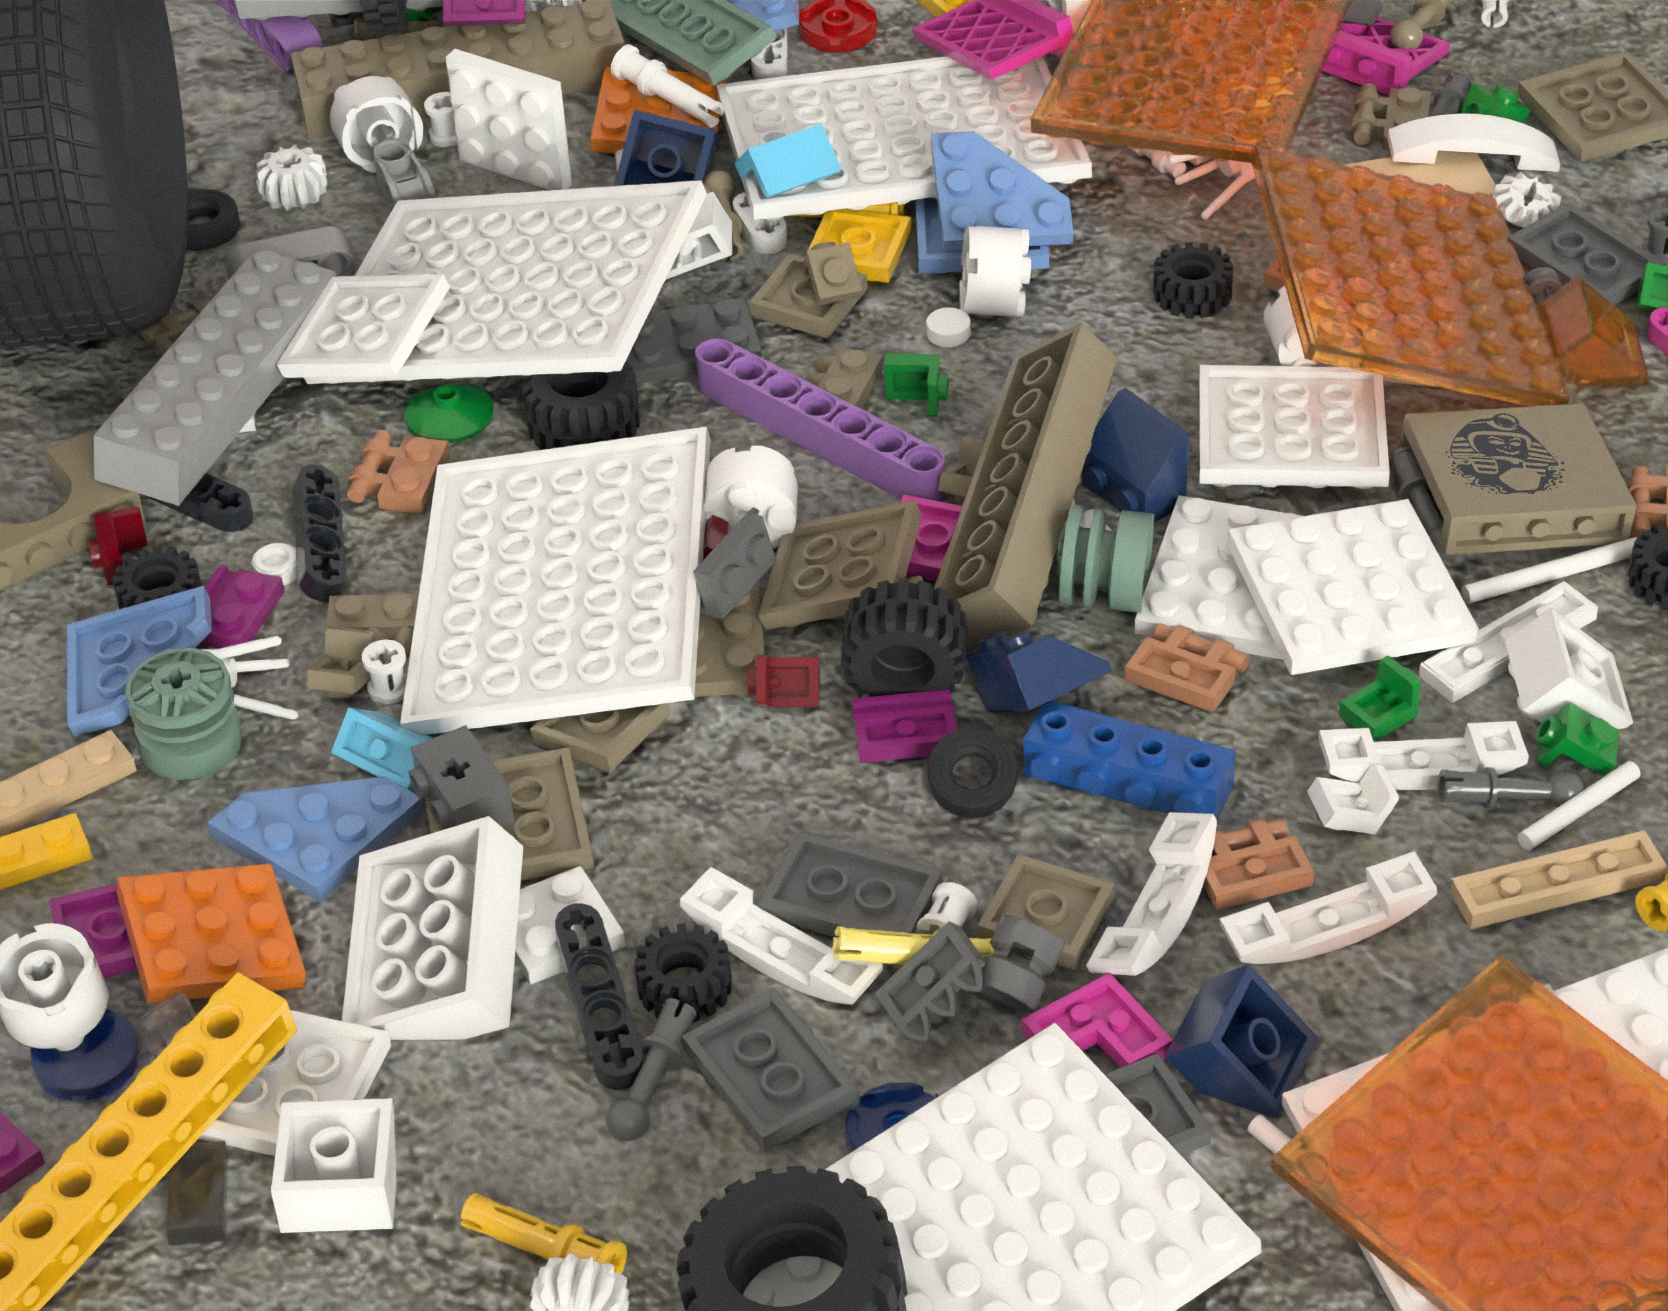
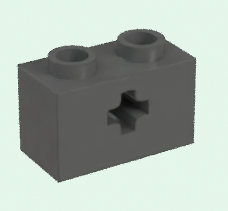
[408,725,515,830]

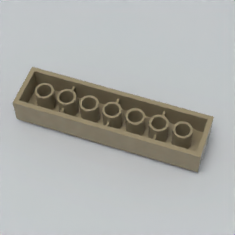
[291,0,625,139]
[934,322,1117,654]

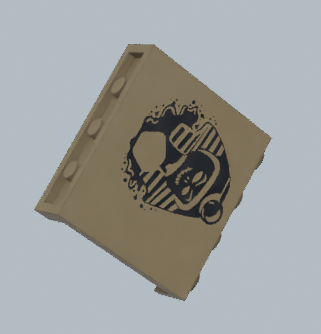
[1399,403,1637,555]

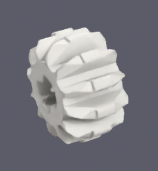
[256,145,328,211]
[530,1253,630,1311]

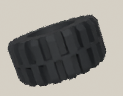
[676,1166,908,1311]

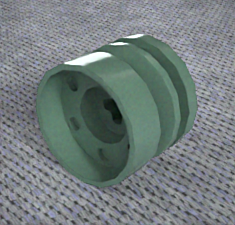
[1056,505,1154,613]
[125,648,242,780]

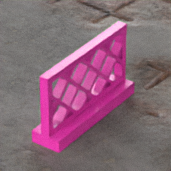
[912,0,1079,80]
[1260,1,1450,96]

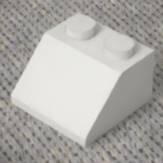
[1505,608,1633,729]
[271,1098,397,1233]

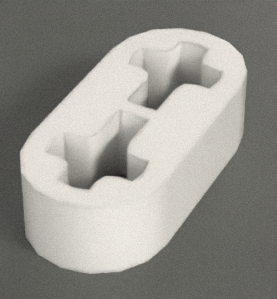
[733,192,787,254]

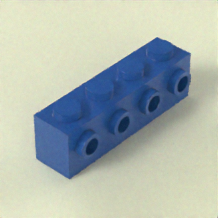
[1024,701,1236,820]

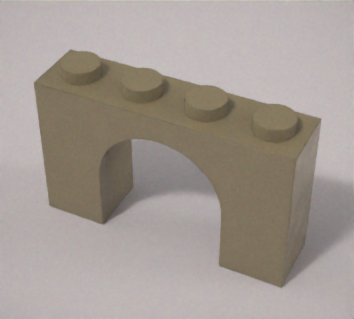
[0,432,146,591]

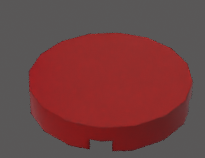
[798,0,878,52]

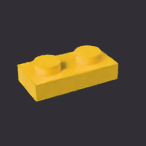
[0,813,93,890]

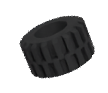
[522,361,640,450]
[841,579,967,697]

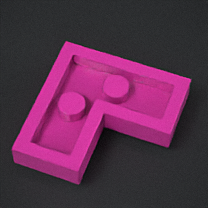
[1021,972,1173,1068]

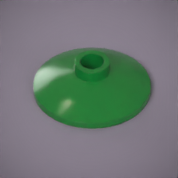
[404,382,494,443]

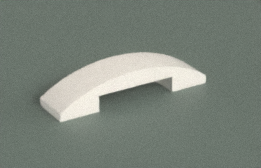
[1387,114,1560,172]
[1318,721,1529,790]
[1086,812,1217,976]
[1220,851,1437,964]
[680,867,883,1005]

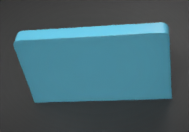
[734,124,841,198]
[331,707,433,792]

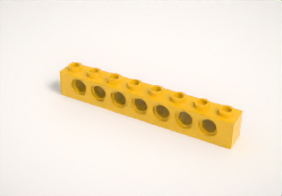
[0,972,297,1311]

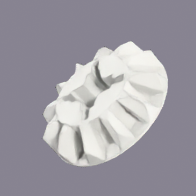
[1492,172,1561,228]

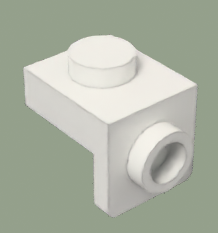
[1307,764,1399,834]

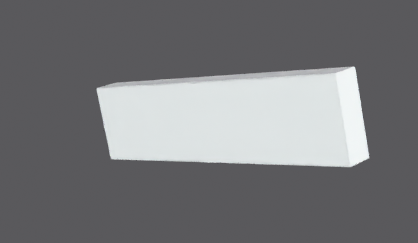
[1419,581,1598,703]

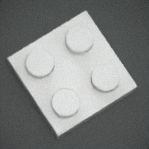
[515,866,626,985]

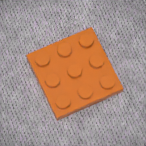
[590,66,726,161]
[116,864,306,1004]

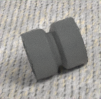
[981,915,1065,1013]

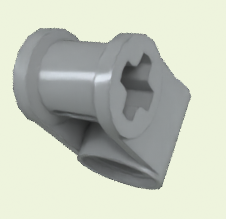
[373,138,435,211]

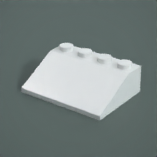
[342,816,523,1040]

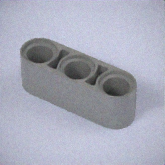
[224,226,354,279]

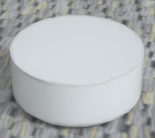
[926,308,971,348]
[252,543,297,586]

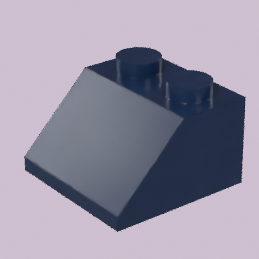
[614,110,719,186]
[1082,388,1189,523]
[966,630,1112,711]
[1164,964,1318,1118]

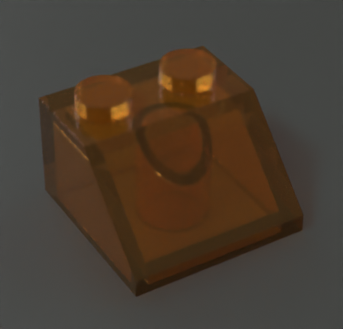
[1536,275,1649,387]

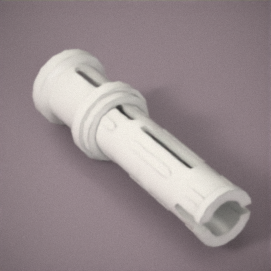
[611,44,725,127]

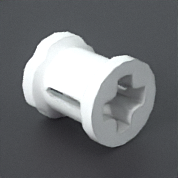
[424,92,457,147]
[362,639,407,705]
[916,882,978,935]

